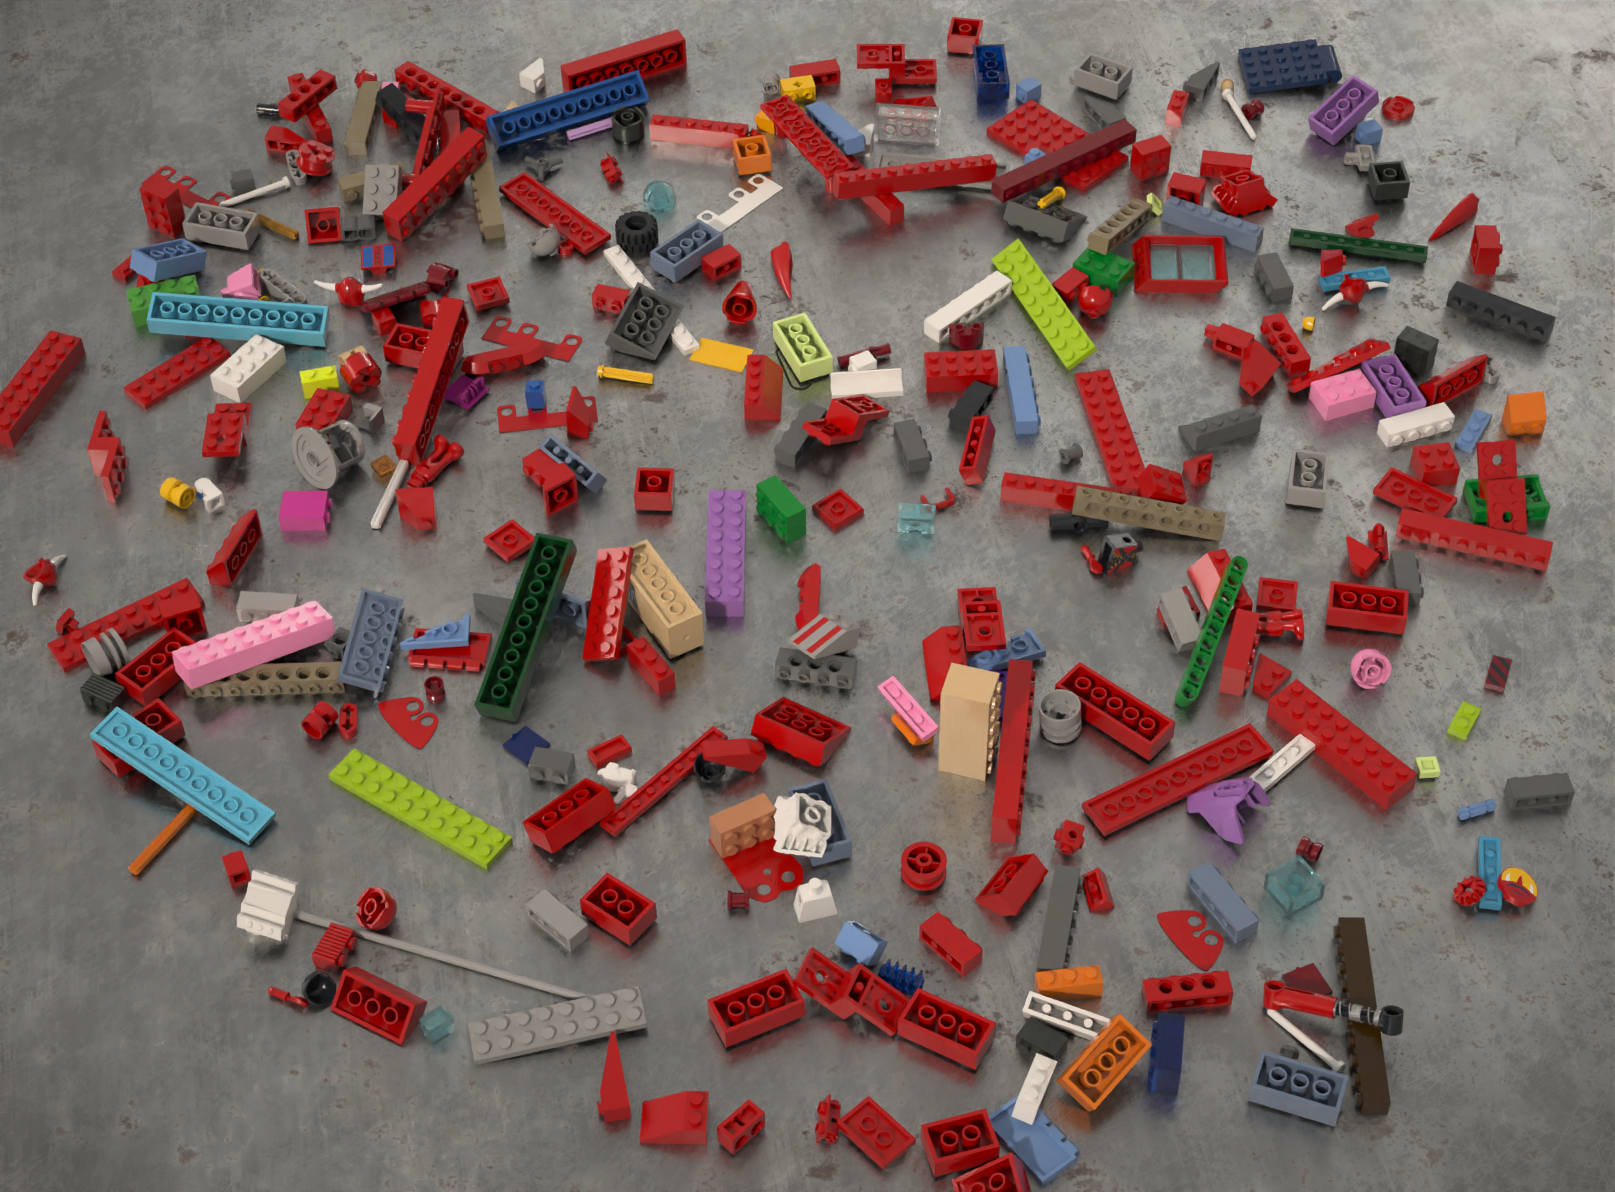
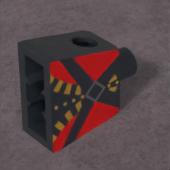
[1098,533,1143,575]

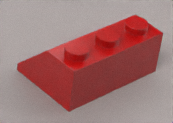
[975,853,1049,916]

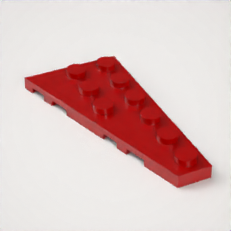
[1287,338,1391,393]

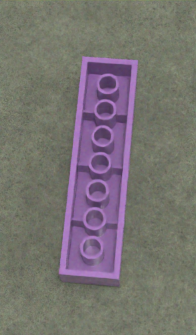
[705,490,747,617]

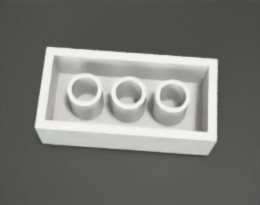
[210,334,287,403]

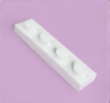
[1249,734,1315,792]

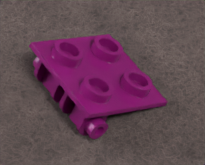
[444,375,490,410]

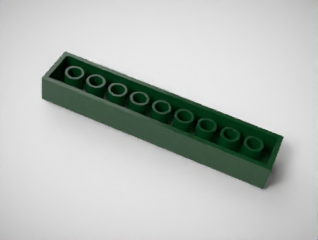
[474,533,577,722]

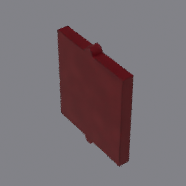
[1282,963,1333,995]

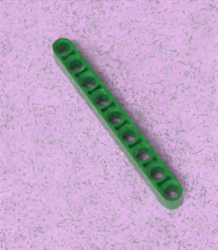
[1175,556,1248,707]

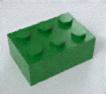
[1073,247,1135,298]
[755,475,806,544]

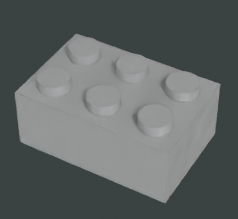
[1074,52,1133,100]
[363,164,403,219]
[1286,449,1330,508]

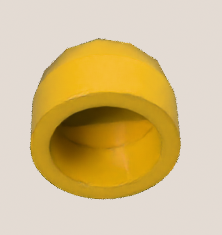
[1302,316,1316,331]

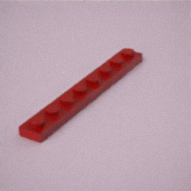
[600,726,728,837]

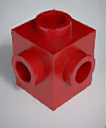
[1053,819,1085,854]

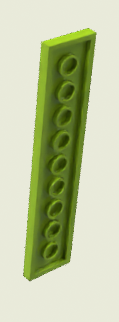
[991,238,1098,371]
[328,748,513,869]

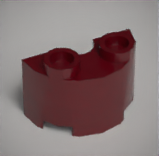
[423,262,459,295]
[949,322,984,351]

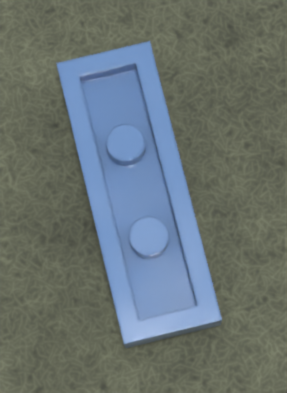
[1454,409,1492,454]

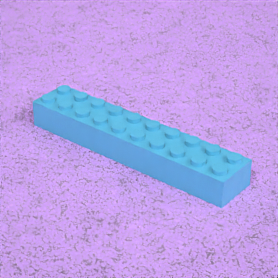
[146,292,330,347]

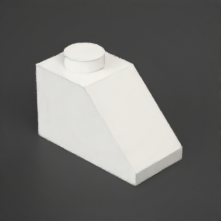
[519,58,545,93]
[852,124,874,157]

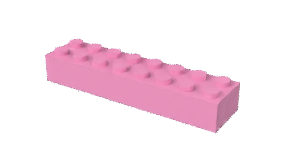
[172,600,335,690]

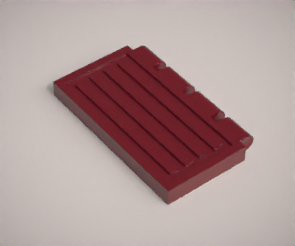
[357,282,431,313]

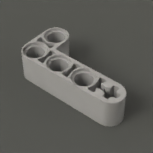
[259,268,308,304]

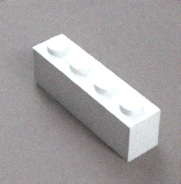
[1377,402,1455,448]
[1022,991,1110,1041]

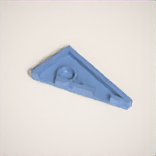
[400,614,471,650]

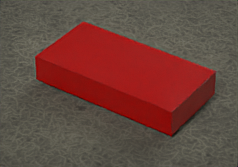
[587,734,632,768]

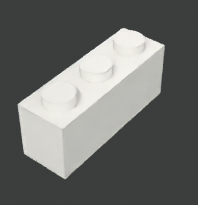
[1011,1053,1057,1125]

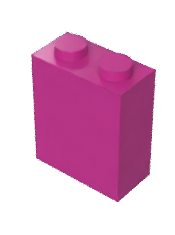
[279,491,333,531]

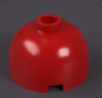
[1078,286,1114,318]
[355,887,397,930]

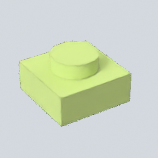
[1147,192,1163,216]
[1415,756,1440,779]

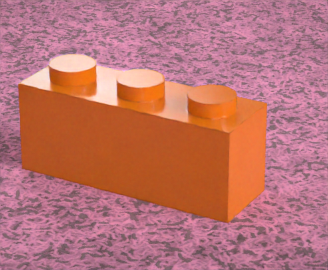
[1034,965,1103,1002]

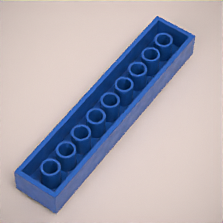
[485,70,650,152]

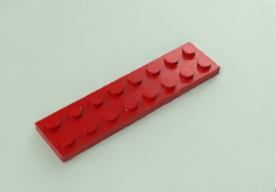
[499,172,611,255]
[47,578,205,673]

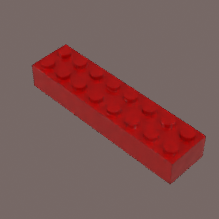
[560,29,687,93]
[382,126,487,242]
[0,330,86,448]
[1267,679,1417,810]

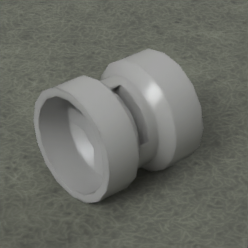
[763,72,780,95]

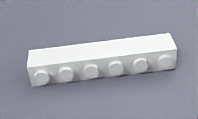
[924,271,1012,343]

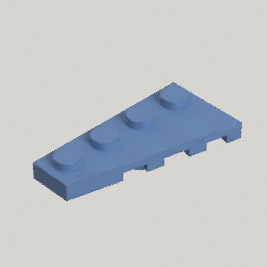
[967,628,1046,671]

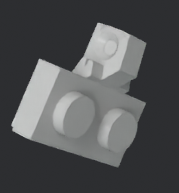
[1344,144,1376,172]

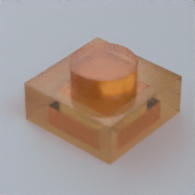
[371,455,396,478]

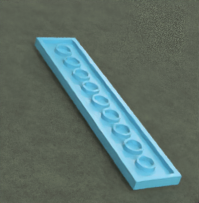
[90,707,276,845]

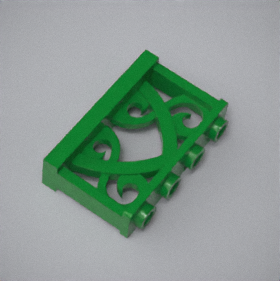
[1463,474,1550,525]

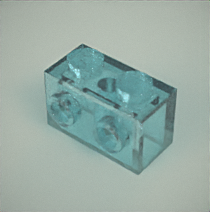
[897,503,936,534]

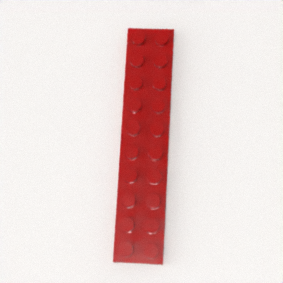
[1074,369,1145,497]
[1082,723,1274,836]

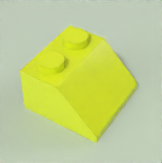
[300,365,340,399]

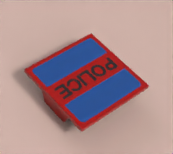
[361,243,395,274]

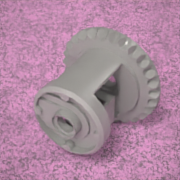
[291,420,365,489]

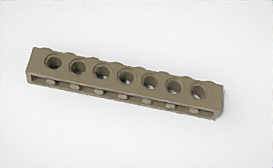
[1072,486,1226,541]
[184,662,346,697]

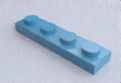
[1318,266,1391,292]
[1478,836,1502,910]

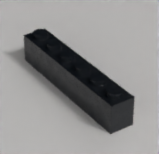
[1446,281,1556,342]

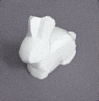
[597,762,638,806]

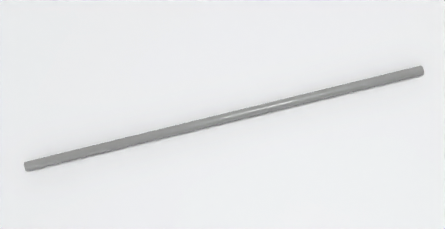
[294,910,592,1000]

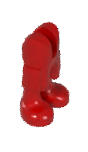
[1257,608,1304,641]

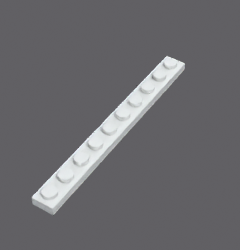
[603,245,700,356]

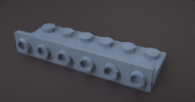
[336,588,405,699]

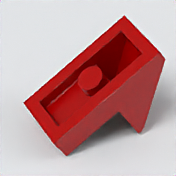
[1345,213,1380,238]

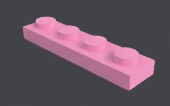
[877,676,940,742]

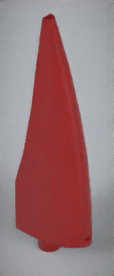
[1429,193,1479,241]
[770,241,793,299]

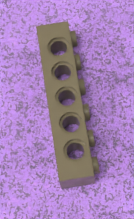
[1087,198,1152,255]

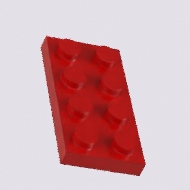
[1373,467,1458,517]

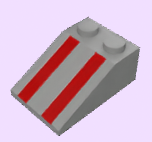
[788,610,861,659]

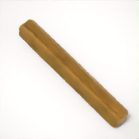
[246,209,299,240]

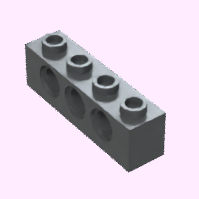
[775,647,857,689]

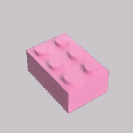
[1309,369,1377,421]

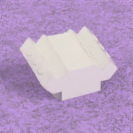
[773,792,831,858]
[237,869,299,941]

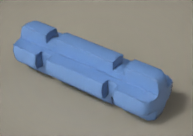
[1457,799,1497,820]

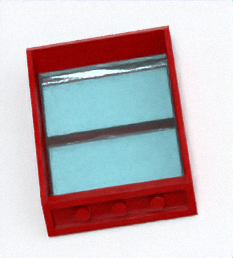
[1132,235,1229,293]

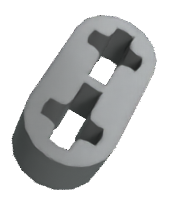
[1483,354,1500,384]

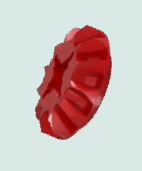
[1453,875,1486,906]

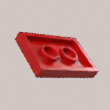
[836,1096,916,1170]

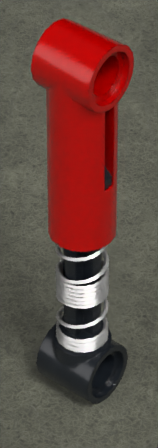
[1263,980,1404,1036]

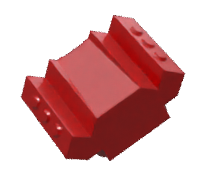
[1211,170,1278,218]

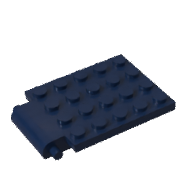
[1238,39,1342,94]

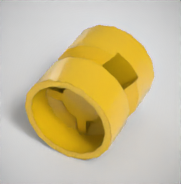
[160,477,196,509]

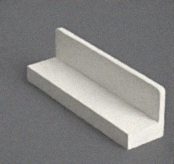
[830,368,903,399]

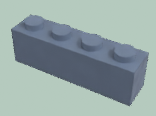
[539,433,607,494]
[1187,861,1259,943]

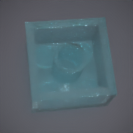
[1263,855,1326,917]

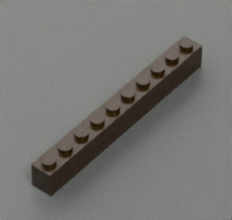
[1333,917,1391,1115]

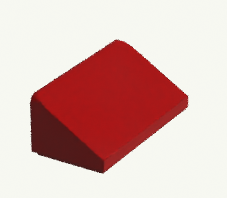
[1082,867,1115,911]

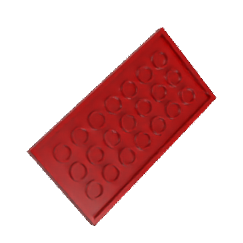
[987,99,1129,192]

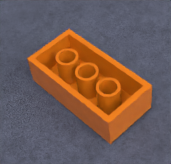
[1056,1013,1152,1112]

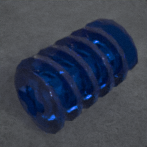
[878,958,925,995]

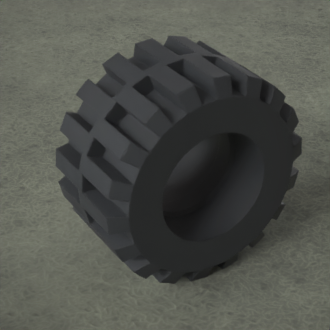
[615,210,658,254]

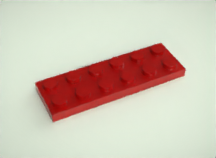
[123,337,231,410]
[582,547,634,662]

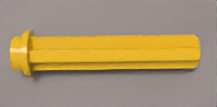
[1037,186,1066,209]
[597,364,654,384]

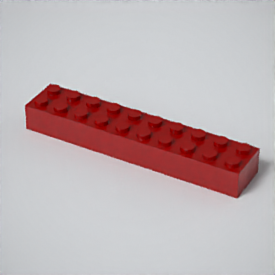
[392,297,469,466]
[991,659,1036,844]

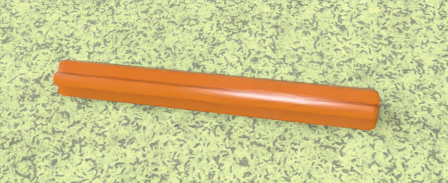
[128,804,198,875]

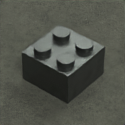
[1367,161,1410,200]
[1394,326,1439,378]

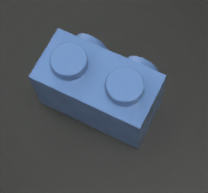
[835,920,888,967]

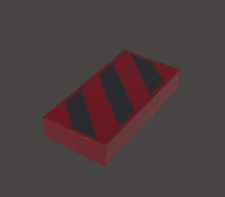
[1484,655,1512,693]

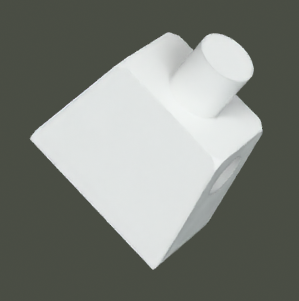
[794,878,838,923]

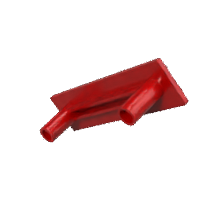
[402,85,445,188]
[760,95,854,193]

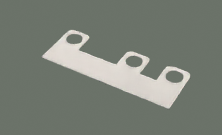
[697,174,783,232]

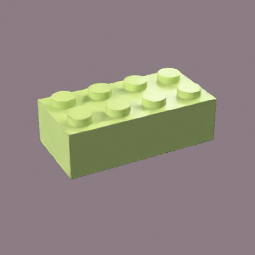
[773,313,833,382]

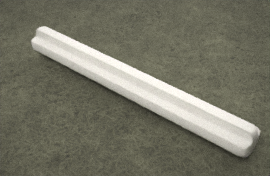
[370,459,409,529]

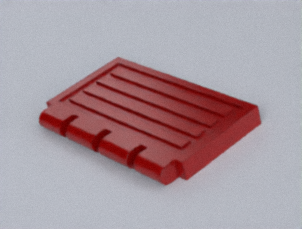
[408,628,492,672]

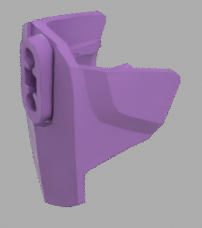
[1187,778,1271,844]

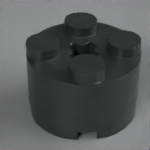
[611,106,645,144]

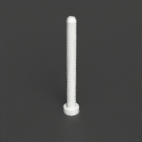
[1222,89,1257,140]
[219,176,291,207]
[1267,1009,1346,1073]

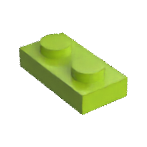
[1447,701,1482,740]

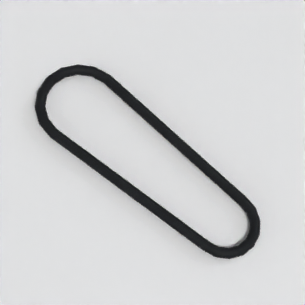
[775,348,812,390]

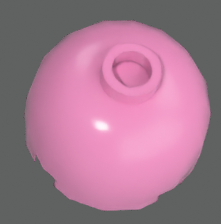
[1350,649,1392,689]

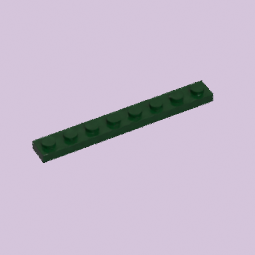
[1288,228,1428,263]

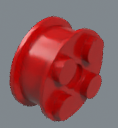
[296,140,335,176]
[901,842,947,891]

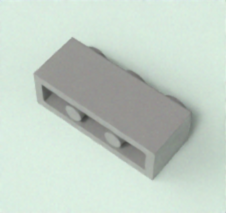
[1157,588,1201,653]
[236,591,300,622]
[526,889,589,952]

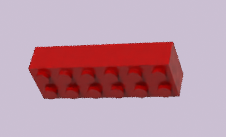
[1055,662,1175,761]

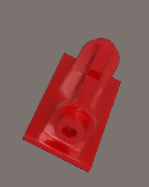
[600,152,624,184]
[1368,523,1389,560]
[815,1094,841,1143]

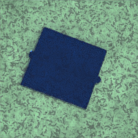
[502,726,551,765]

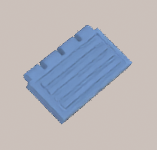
[989,1095,1080,1186]

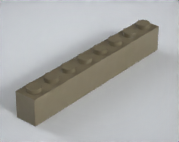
[470,140,505,240]

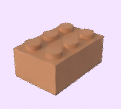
[709,793,776,858]

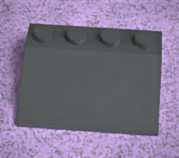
[1003,194,1087,243]
[605,282,684,360]

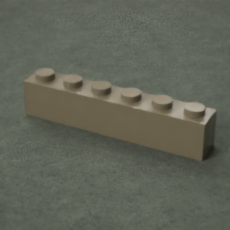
[344,81,382,155]

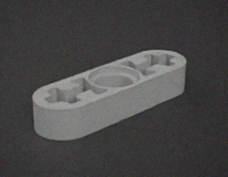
[285,149,307,186]

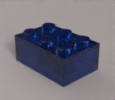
[1147,1012,1185,1096]

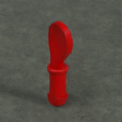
[1081,545,1103,574]
[268,986,309,1007]

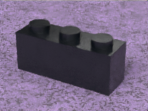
[948,380,993,433]

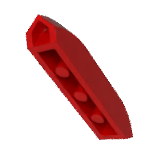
[461,341,548,376]
[795,563,821,630]

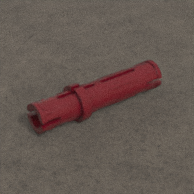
[837,343,891,367]

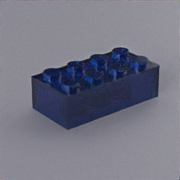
[972,44,1010,101]

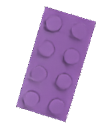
[1308,75,1379,145]
[1361,354,1426,418]

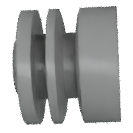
[81,628,131,677]
[1039,689,1082,743]

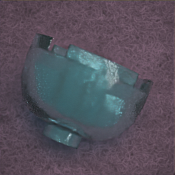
[643,180,676,212]

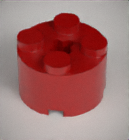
[340,352,382,395]

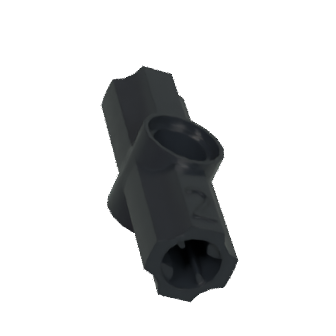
[1049,510,1108,533]

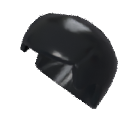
[694,753,726,784]
[302,971,337,1006]

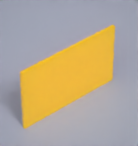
[689,337,754,372]

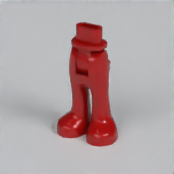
[407,434,464,488]

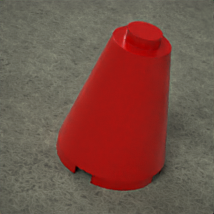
[722,281,757,324]

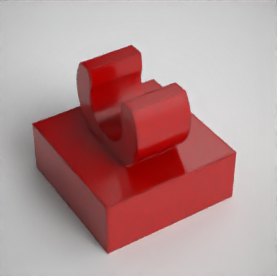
[56,608,79,634]

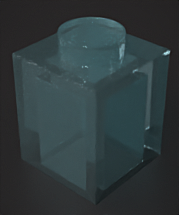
[419,1005,455,1045]

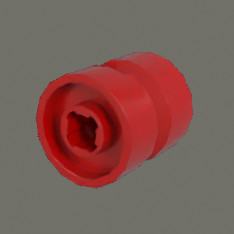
[301,701,339,739]

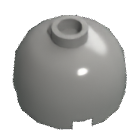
[526,224,561,256]

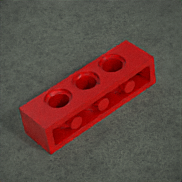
[277,69,337,123]
[1260,312,1311,376]
[1141,970,1233,1014]

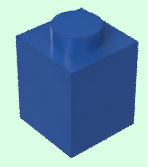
[525,380,547,409]

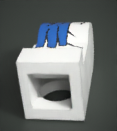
[194,478,225,513]

